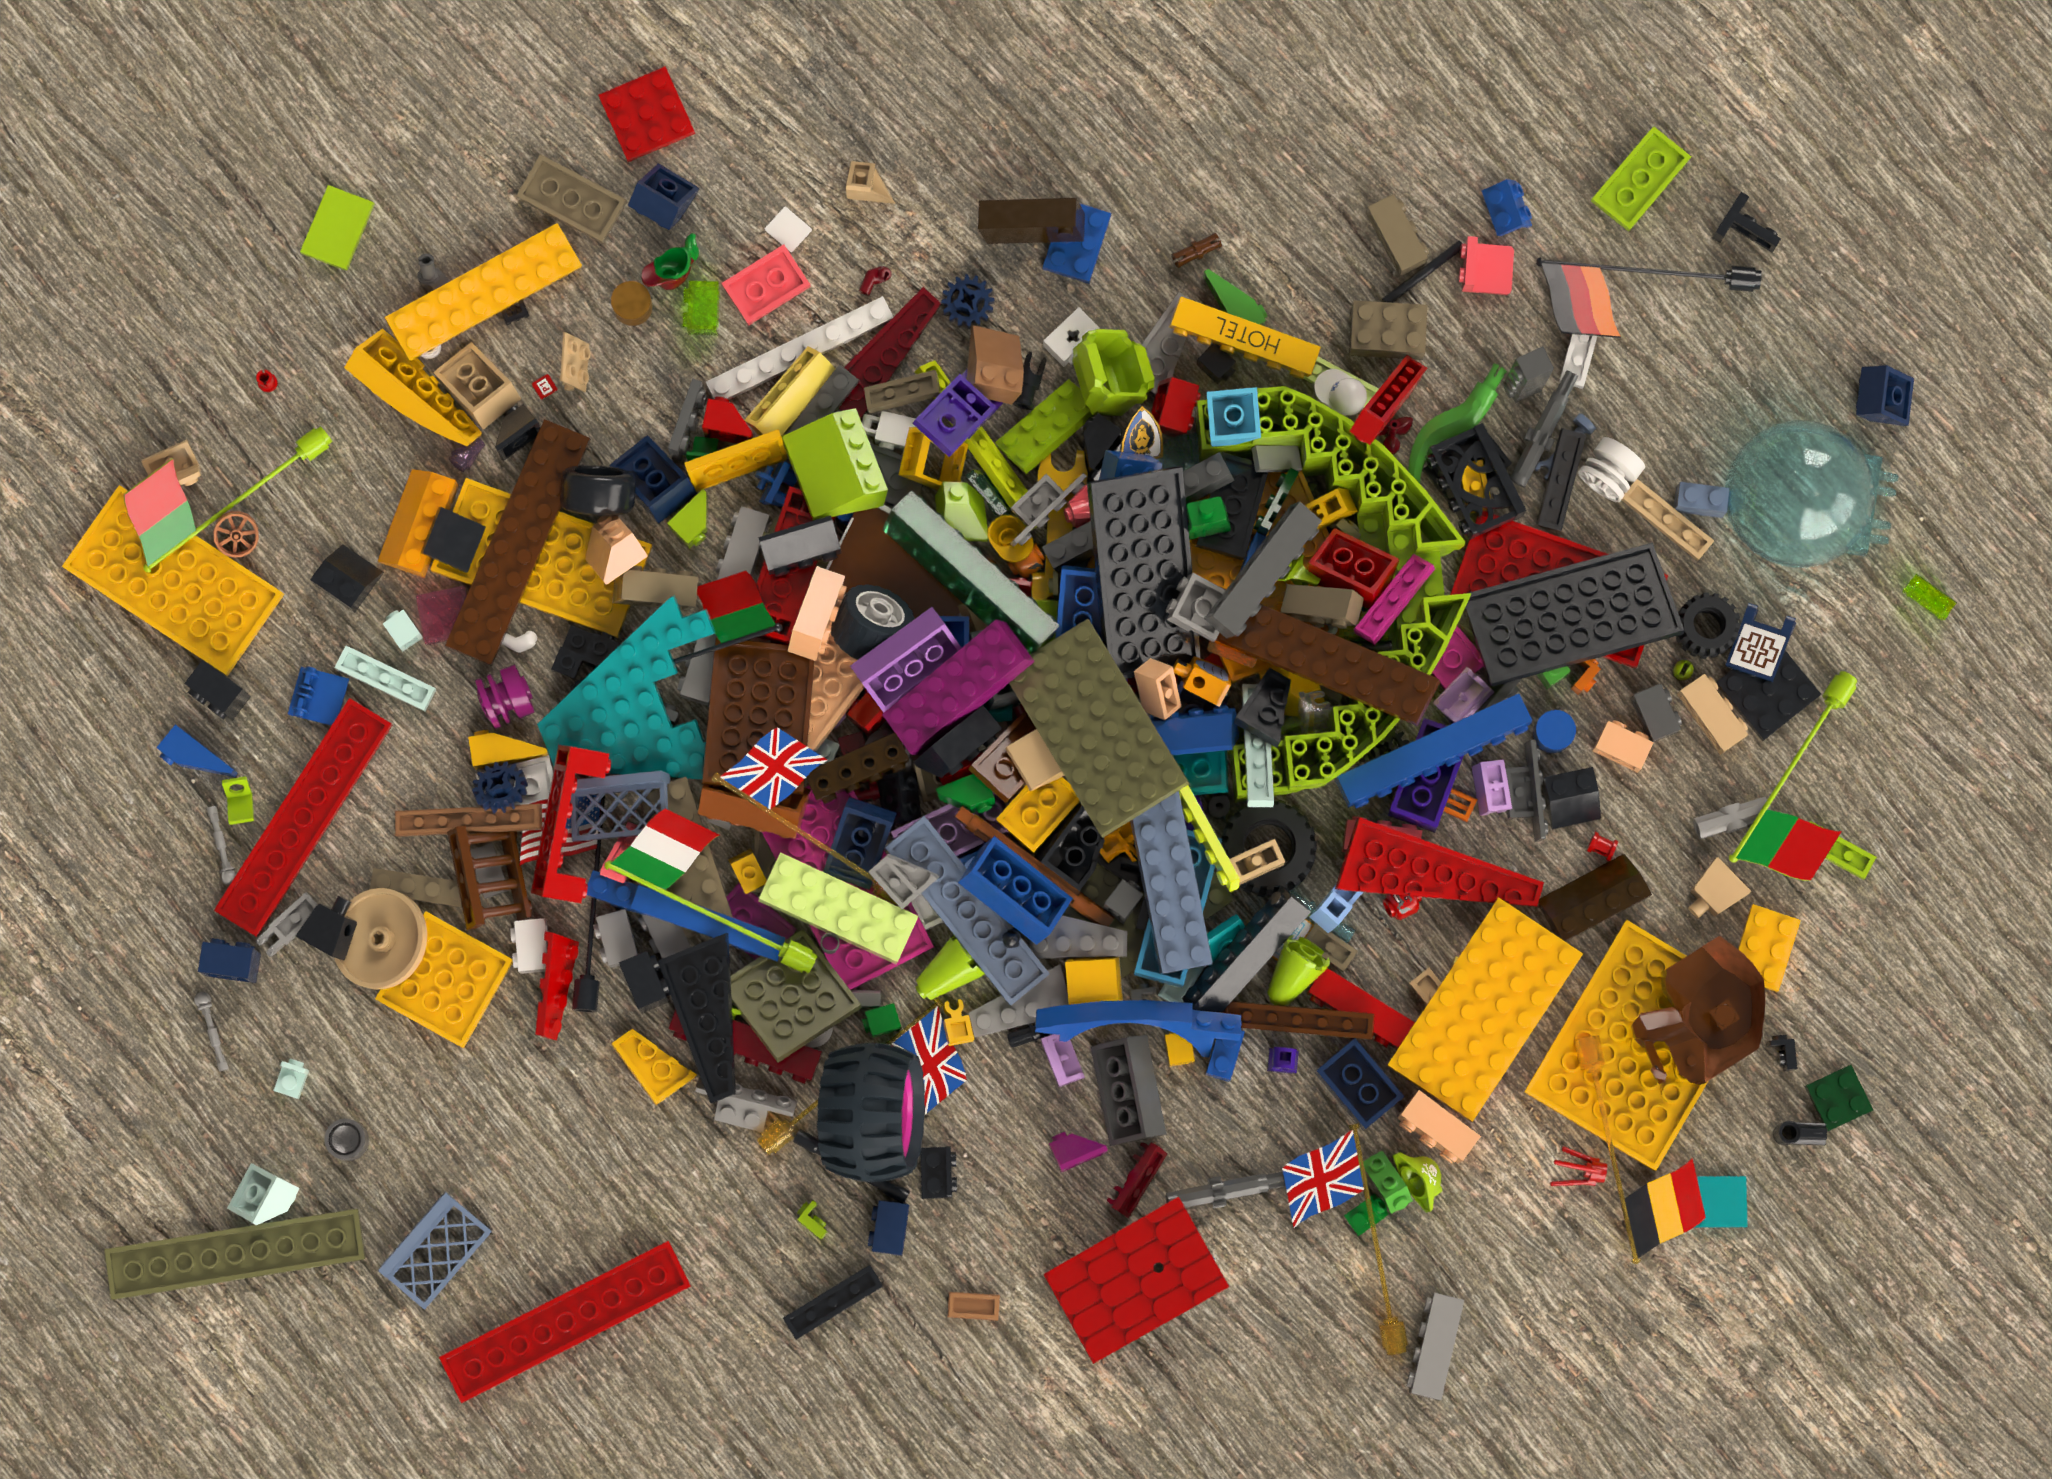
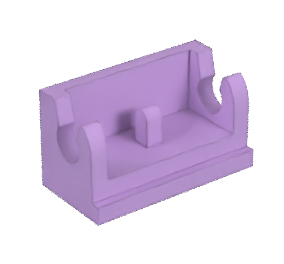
[1433,667,1494,723]
[1472,760,1512,816]
[1041,1034,1085,1088]

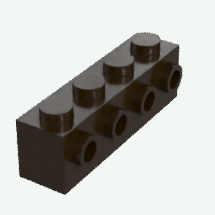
[806,733,909,804]

